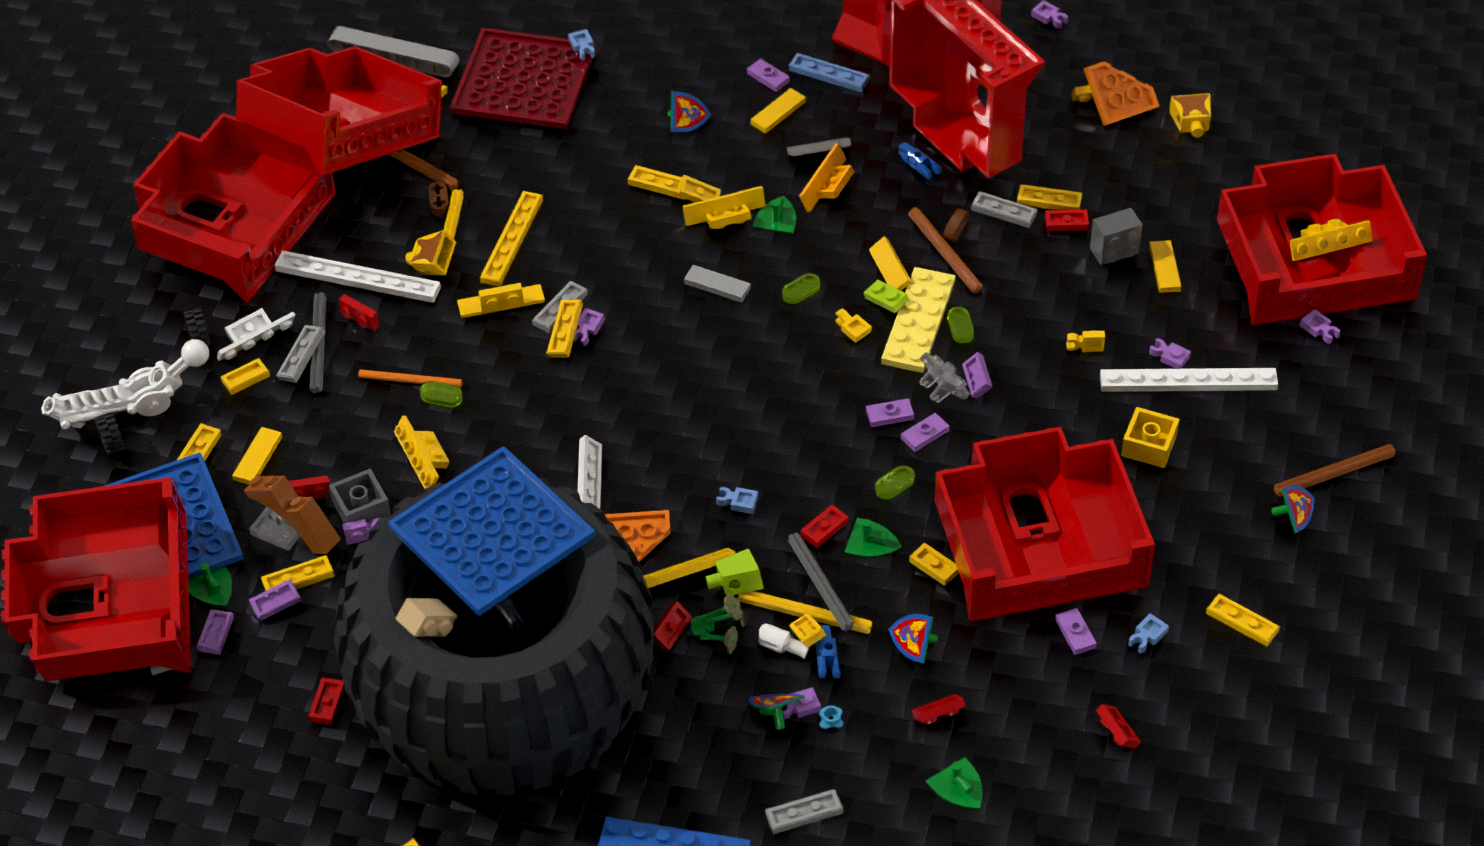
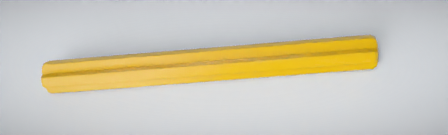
[738,591,872,634]

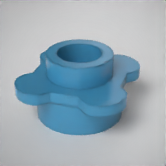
[819,706,843,729]

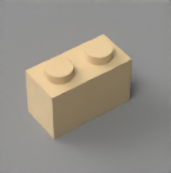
[396,598,457,637]

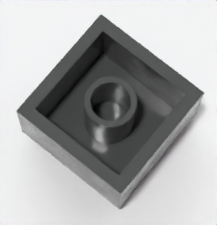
[1090,208,1142,265]
[329,468,391,523]

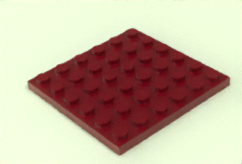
[450,28,596,130]

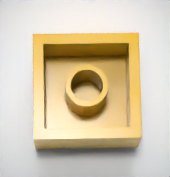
[1121,407,1179,468]

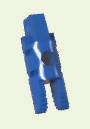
[899,142,943,180]
[815,625,840,679]

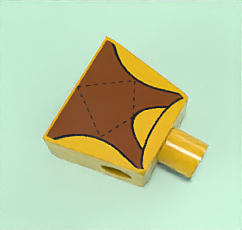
[1170,93,1211,137]
[405,230,456,275]

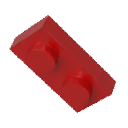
[1045,210,1089,231]
[339,294,379,331]
[288,475,330,499]
[801,505,849,548]
[653,601,692,652]
[309,678,345,725]
[912,694,965,724]
[1096,704,1141,748]

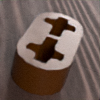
[428,182,449,216]
[943,208,969,243]

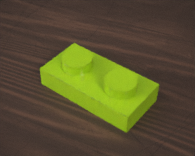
[864,280,909,313]

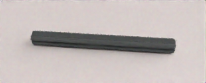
[310,292,327,394]
[788,532,854,631]

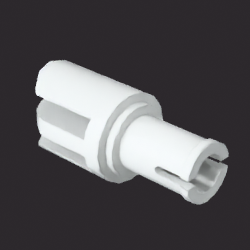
[758,624,810,659]

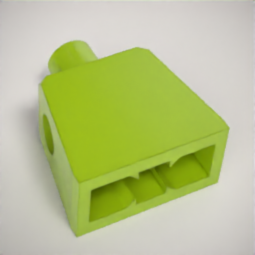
[706,549,764,596]

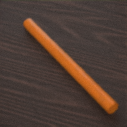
[358,370,462,388]

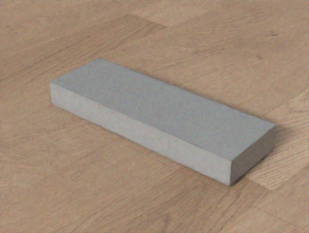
[787,138,851,156]
[971,191,1037,228]
[684,265,751,303]
[532,281,588,334]
[276,325,325,383]
[765,789,843,834]

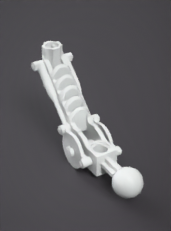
[41,339,209,430]

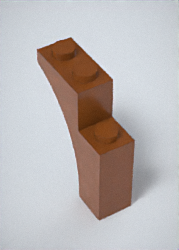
[244,475,341,554]

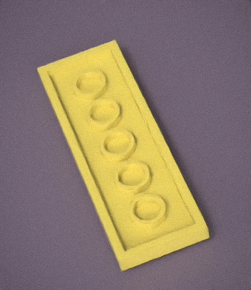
[881,267,956,373]

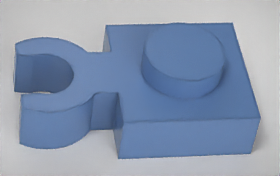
[568,29,595,60]
[716,487,758,514]
[1129,614,1169,653]

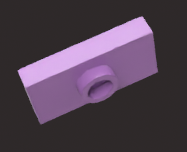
[747,59,790,92]
[962,352,992,399]
[866,398,914,427]
[901,413,949,452]
[249,579,302,621]
[1055,608,1097,655]
[196,610,234,655]

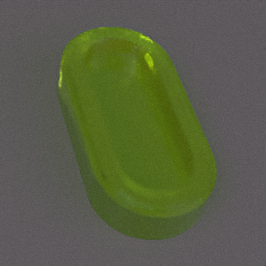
[782,273,820,304]
[947,307,974,343]
[420,381,463,407]
[875,466,915,499]

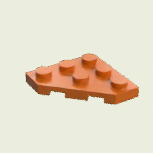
[1084,61,1159,126]
[605,510,670,562]

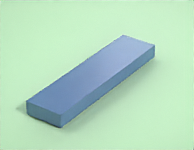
[789,53,870,93]

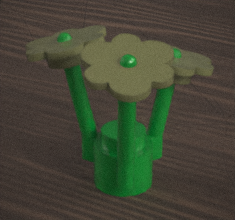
[691,594,745,654]

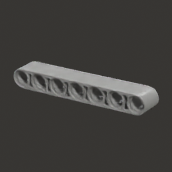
[327,26,460,77]

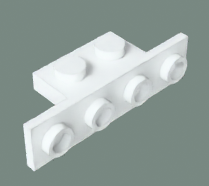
[217,308,295,361]

